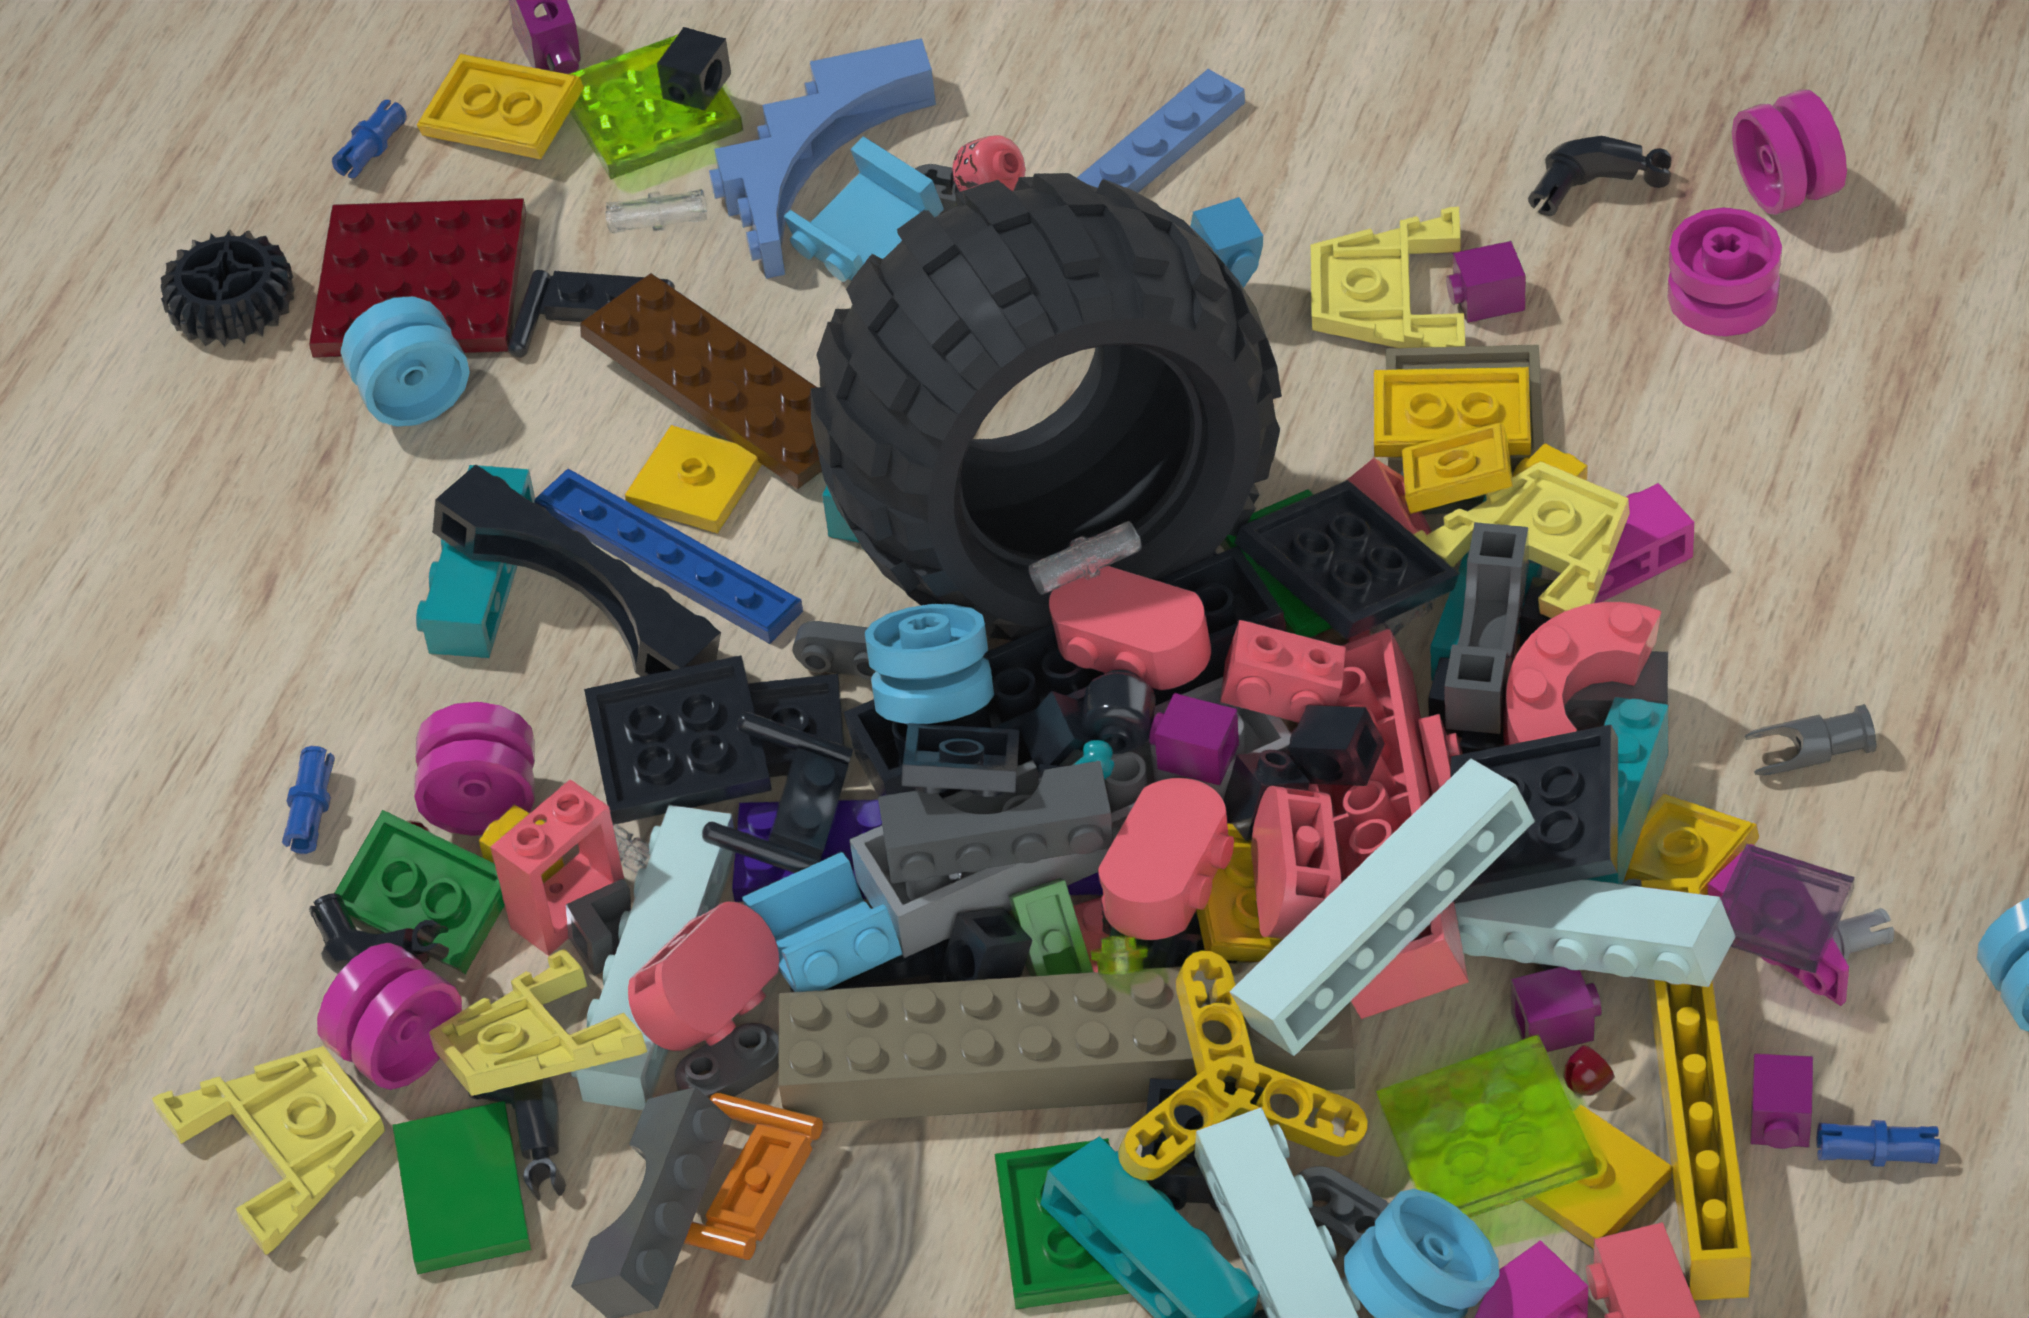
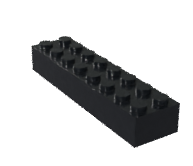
[844,546,1287,799]

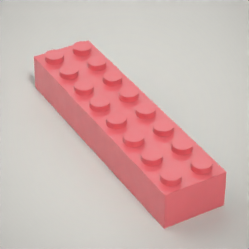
[1298,628,1469,1019]

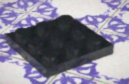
[1234,480,1460,639]
[584,655,772,825]
[1450,724,1618,904]

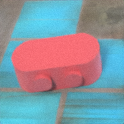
[1049,564,1211,690]
[1098,778,1234,940]
[1251,786,1341,939]
[628,901,779,1051]

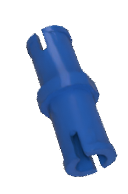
[332,99,407,179]
[282,746,335,854]
[1816,1120,1940,1167]

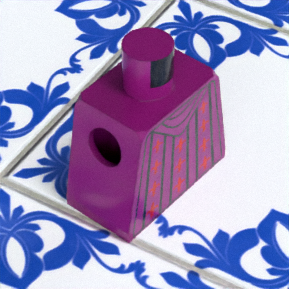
[509,0,581,75]

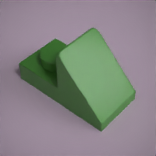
[1008,878,1094,977]

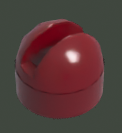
[1563,1045,1615,1096]

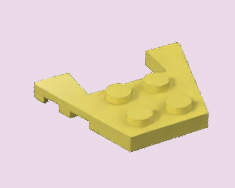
[1310,207,1465,348]
[1414,461,1630,618]
[429,949,647,1096]
[152,1046,385,1255]

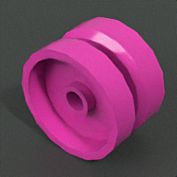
[1732,89,1847,215]
[1667,207,1782,337]
[414,702,535,836]
[317,943,462,1090]

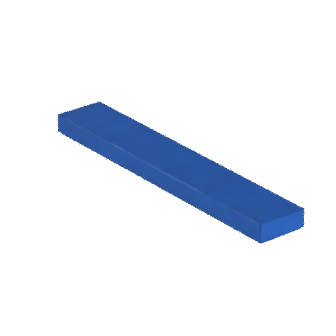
[534,469,803,644]

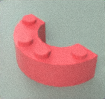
[1502,602,1661,746]

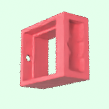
[491,779,625,956]

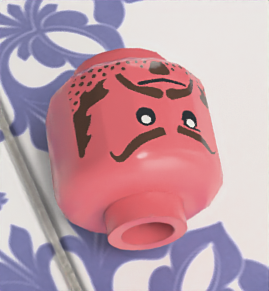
[952,135,1026,192]

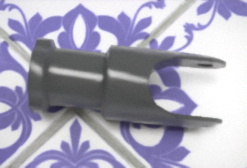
[1745,704,1877,776]

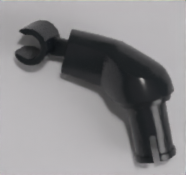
[1528,135,1672,216]
[309,893,449,974]
[468,1077,566,1200]

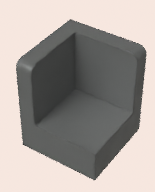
[566,879,631,976]

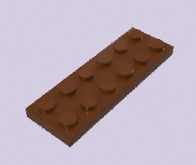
[580,273,822,489]

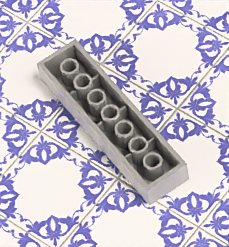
[850,677,1298,958]

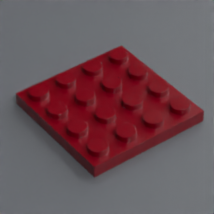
[309,198,527,358]

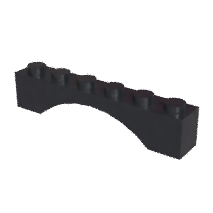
[432,464,721,677]

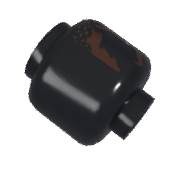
[1081,670,1156,754]

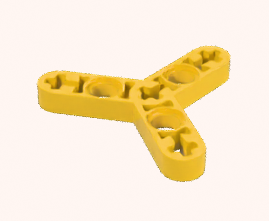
[1118,951,1368,1180]

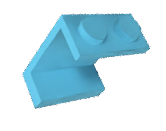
[784,136,944,282]
[742,852,903,992]

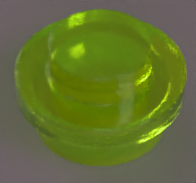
[1091,936,1148,975]

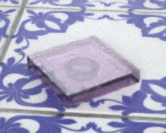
[1721,844,1855,974]

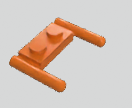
[684,1093,823,1260]

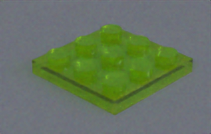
[569,34,743,180]
[1376,1034,1598,1218]

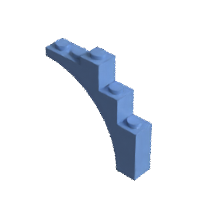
[709,38,936,279]

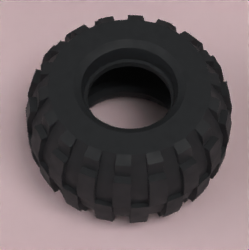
[811,173,1282,640]

